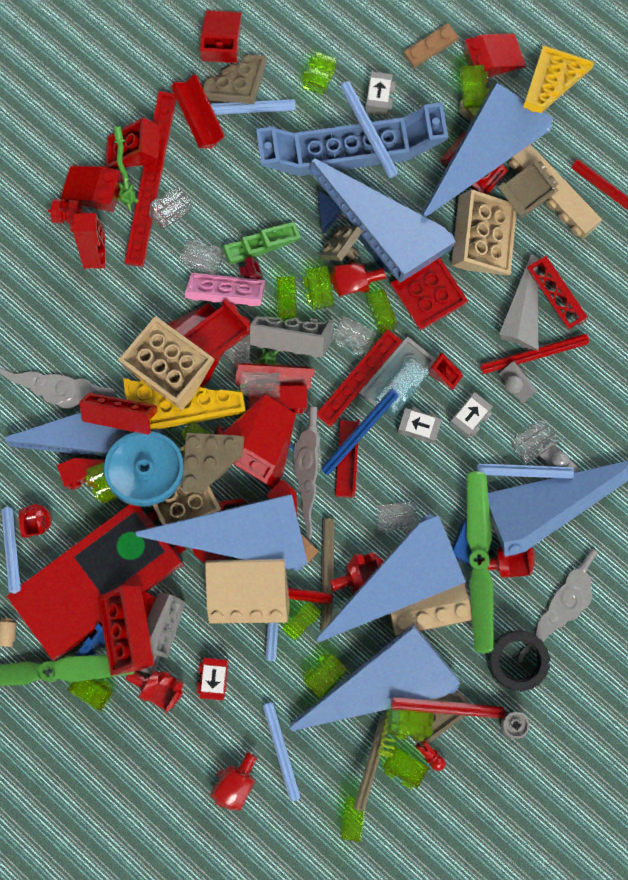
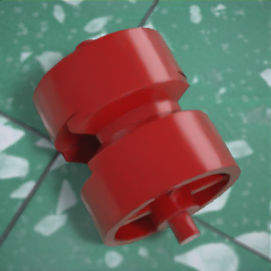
[47,199,85,224]

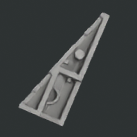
[499,255,539,351]

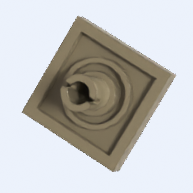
[319,226,363,262]

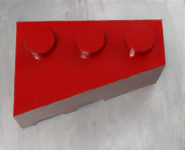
[70,213,106,269]

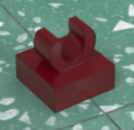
[239,257,263,280]

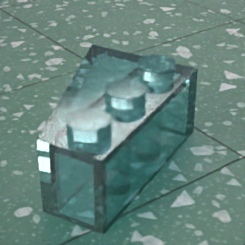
[375,358,430,420]

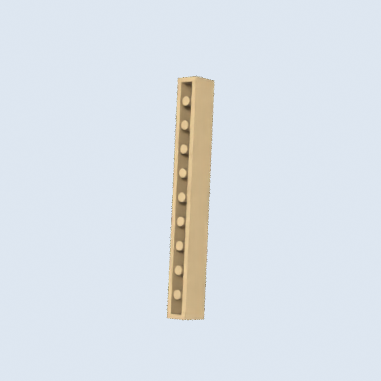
[459,88,602,240]

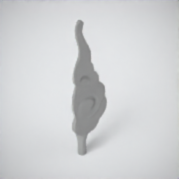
[0,368,116,409]
[293,407,320,541]
[518,549,598,662]

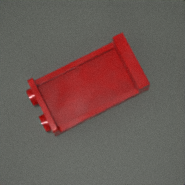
[183,299,251,360]

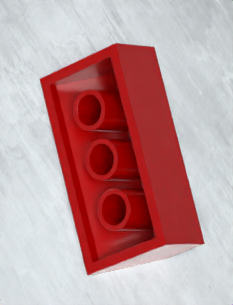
[98,586,154,676]

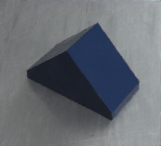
[318,191,342,233]

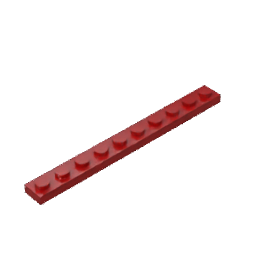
[125,91,177,268]

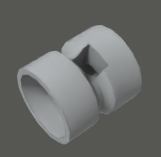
[500,712,530,739]

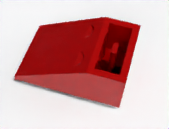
[200,11,242,63]

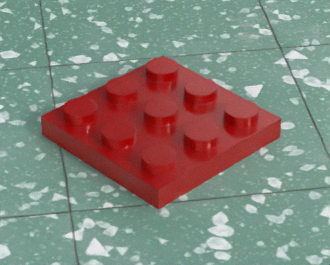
[390,258,468,331]

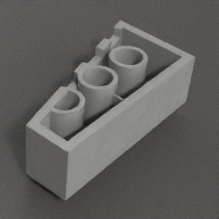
[250,316,334,358]

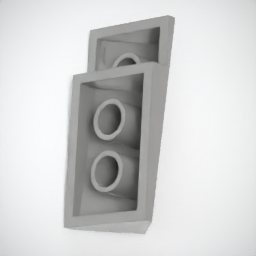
[139,593,186,674]

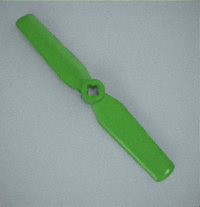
[467,471,493,653]
[0,655,135,686]

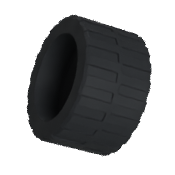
[487,630,550,692]

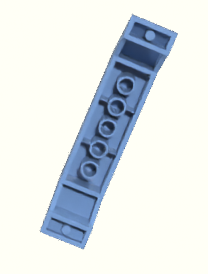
[256,102,448,176]

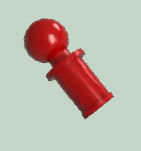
[415,738,446,771]

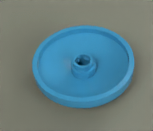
[104,431,184,506]

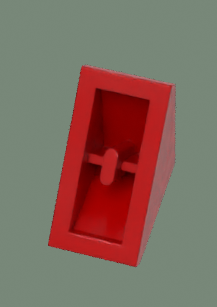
[428,353,463,390]

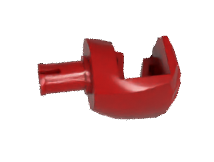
[329,262,386,298]
[478,546,535,578]
[329,552,382,594]
[125,671,184,713]
[209,752,258,811]

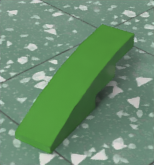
[222,222,301,265]

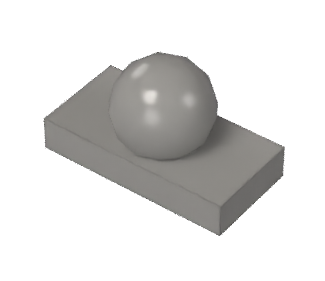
[499,362,537,404]
[538,442,579,473]

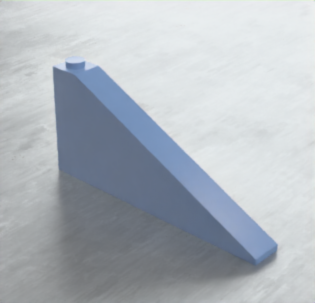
[420,83,554,217]
[309,159,456,283]
[5,398,165,458]
[488,461,628,556]
[136,495,308,571]
[315,514,466,642]
[289,623,460,731]

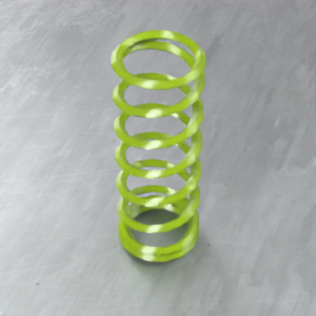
[378,709,402,757]

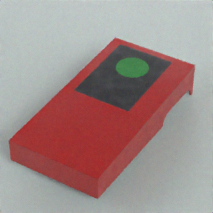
[6,504,187,661]

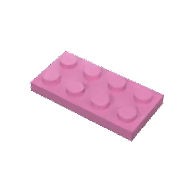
[185,273,265,306]

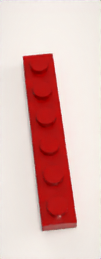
[317,330,402,428]

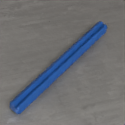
[321,389,399,475]

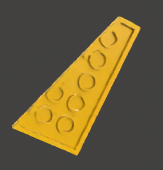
[523,45,595,113]
[123,378,246,433]

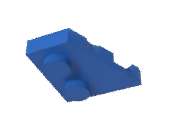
[76,624,105,656]

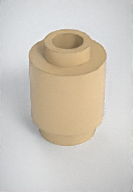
[0,618,17,647]

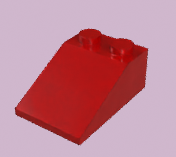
[463,34,526,82]
[105,118,160,169]
[440,133,508,195]
[60,166,123,213]

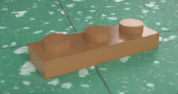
[403,24,458,68]

